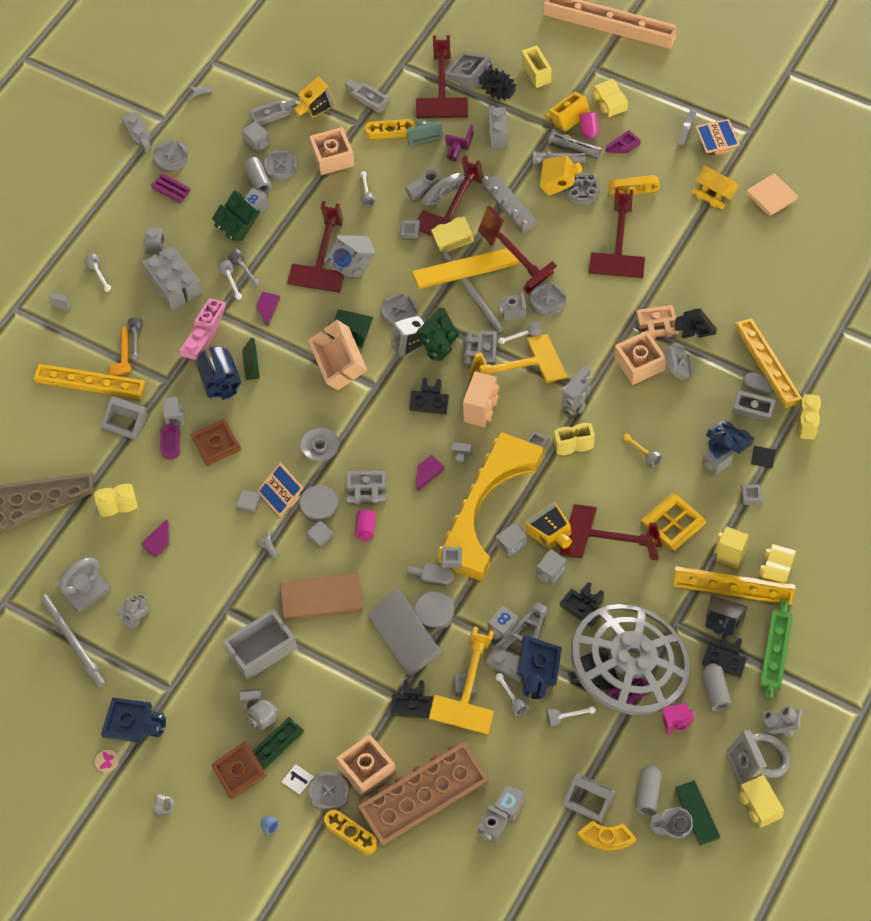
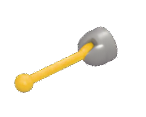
[623,434,663,467]

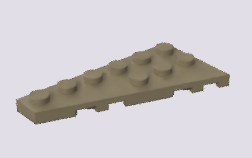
[0,472,94,533]

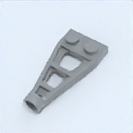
[485,602,549,683]

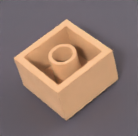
[309,127,354,175]
[614,331,666,385]
[463,372,499,428]
[336,734,396,798]

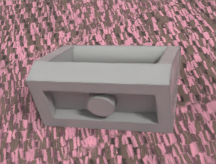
[101,396,149,440]
[562,774,617,824]

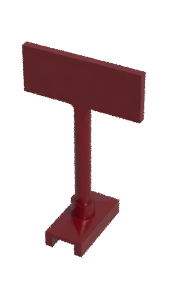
[416,35,468,118]
[417,155,484,236]
[589,188,645,278]
[287,201,344,293]
[478,205,557,294]
[559,504,663,561]

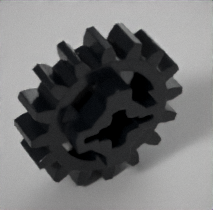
[479,68,516,101]

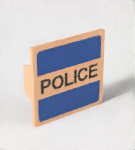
[695,119,740,155]
[257,463,304,517]

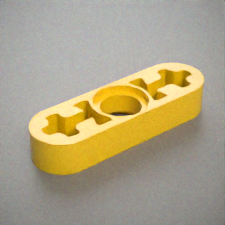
[365,119,415,139]
[608,175,660,196]
[324,810,377,855]

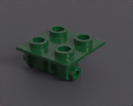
[328,309,373,347]

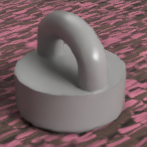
[154,793,174,815]

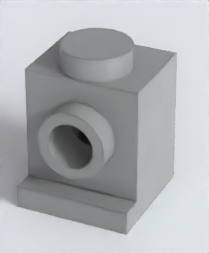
[144,227,166,255]
[499,292,526,321]
[163,396,186,426]
[477,805,508,843]

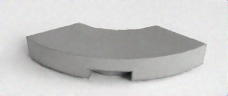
[677,109,697,146]
[421,173,465,206]

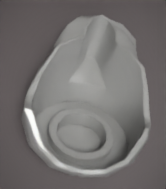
[649,807,693,839]

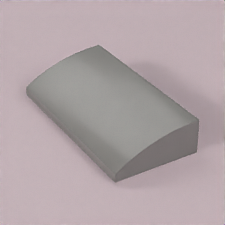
[368,588,443,677]

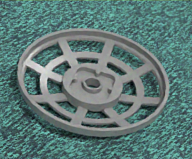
[571,604,690,715]

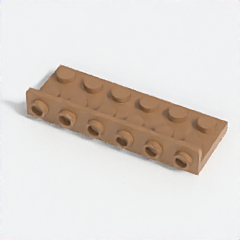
[357,741,489,847]

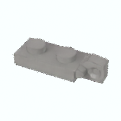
[345,79,390,113]
[249,99,297,126]
[122,111,152,152]

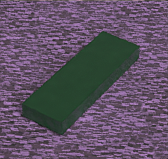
[252,717,304,770]
[675,780,720,846]

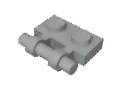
[463,331,497,367]
[347,470,386,505]

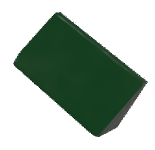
[242,338,260,380]

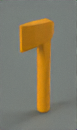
[109,327,131,376]

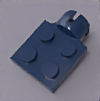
[706,421,755,456]
[516,635,562,699]
[101,697,166,743]

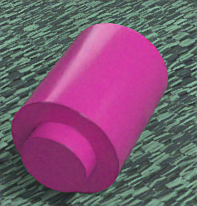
[579,112,599,138]
[355,510,376,541]

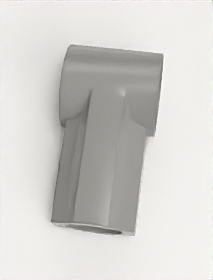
[405,169,439,200]

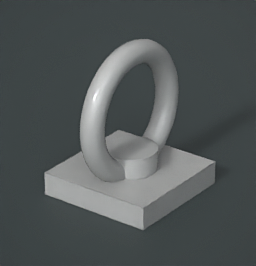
[55,557,111,613]
[726,730,790,784]

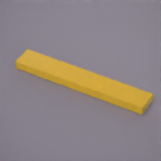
[412,248,520,289]
[734,318,802,408]
[33,364,146,400]
[673,566,795,605]

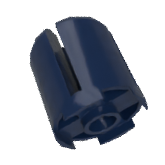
[196,346,242,400]

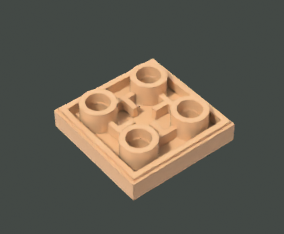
[746,173,798,216]

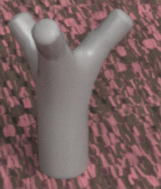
[186,85,212,102]
[256,531,279,559]

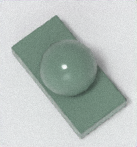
[407,120,443,146]

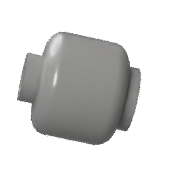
[247,699,278,730]

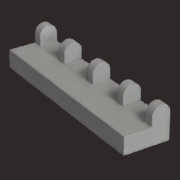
[482,175,537,233]

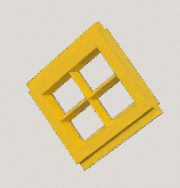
[640,493,707,552]

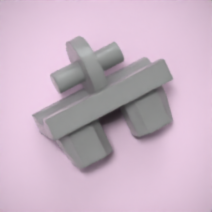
[116,594,150,628]
[763,706,803,737]

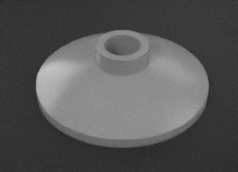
[301,428,339,462]

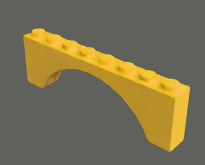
[437,432,544,582]

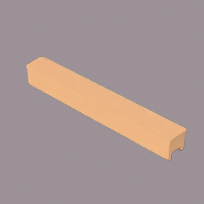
[543,0,676,49]

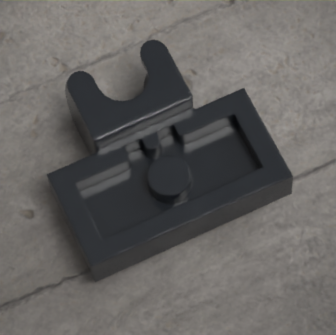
[675,308,717,338]
[409,378,449,415]
[560,582,604,627]
[702,634,747,678]
[391,679,433,718]

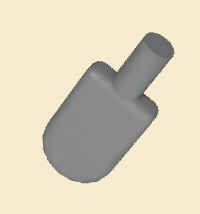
[743,372,774,395]
[407,563,454,586]

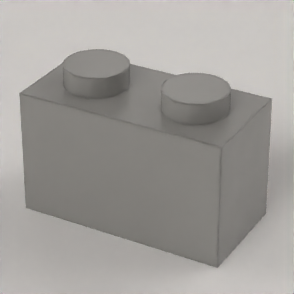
[488,107,508,148]
[732,390,776,422]

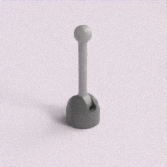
[228,249,259,286]
[128,317,143,360]

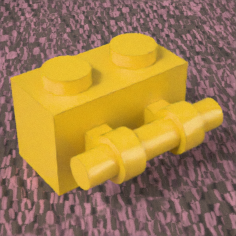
[545,92,590,132]
[692,165,739,210]

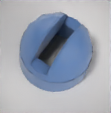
[261,816,279,835]

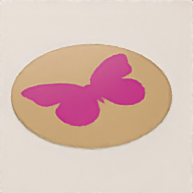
[95,750,119,773]

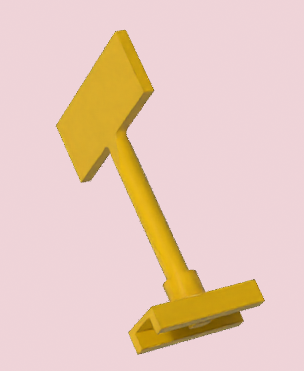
[468,334,568,384]
[429,626,494,735]

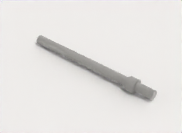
[441,251,504,333]
[41,595,106,687]

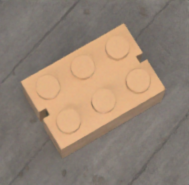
[308,320,367,390]

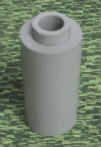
[244,157,272,194]
[702,664,732,712]
[636,765,662,815]

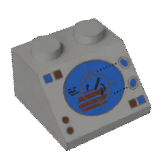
[324,235,375,277]

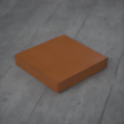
[190,419,241,466]
[211,741,267,799]

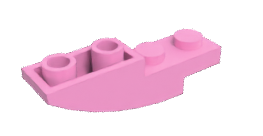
[180,298,226,360]

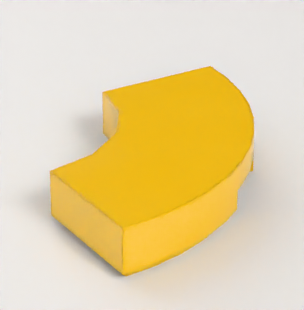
[577,820,637,850]

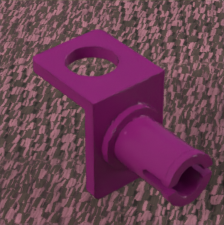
[445,124,474,161]

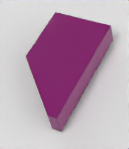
[605,130,641,153]
[256,291,280,326]
[416,454,445,491]
[141,520,169,558]

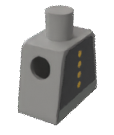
[390,316,424,358]

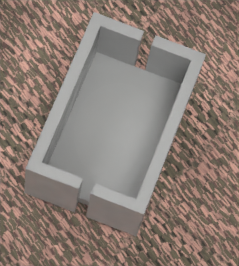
[142,245,203,311]
[223,609,297,681]

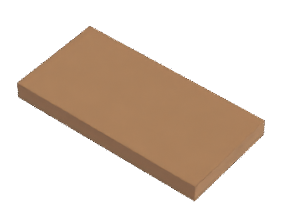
[280,573,363,621]

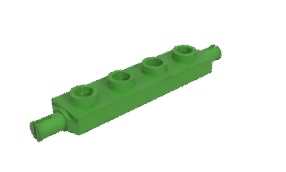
[760,600,793,701]

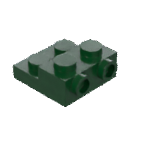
[212,191,261,241]
[416,307,459,361]

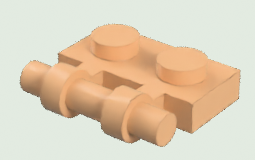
[636,305,679,339]

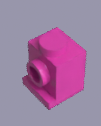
[662,703,695,735]

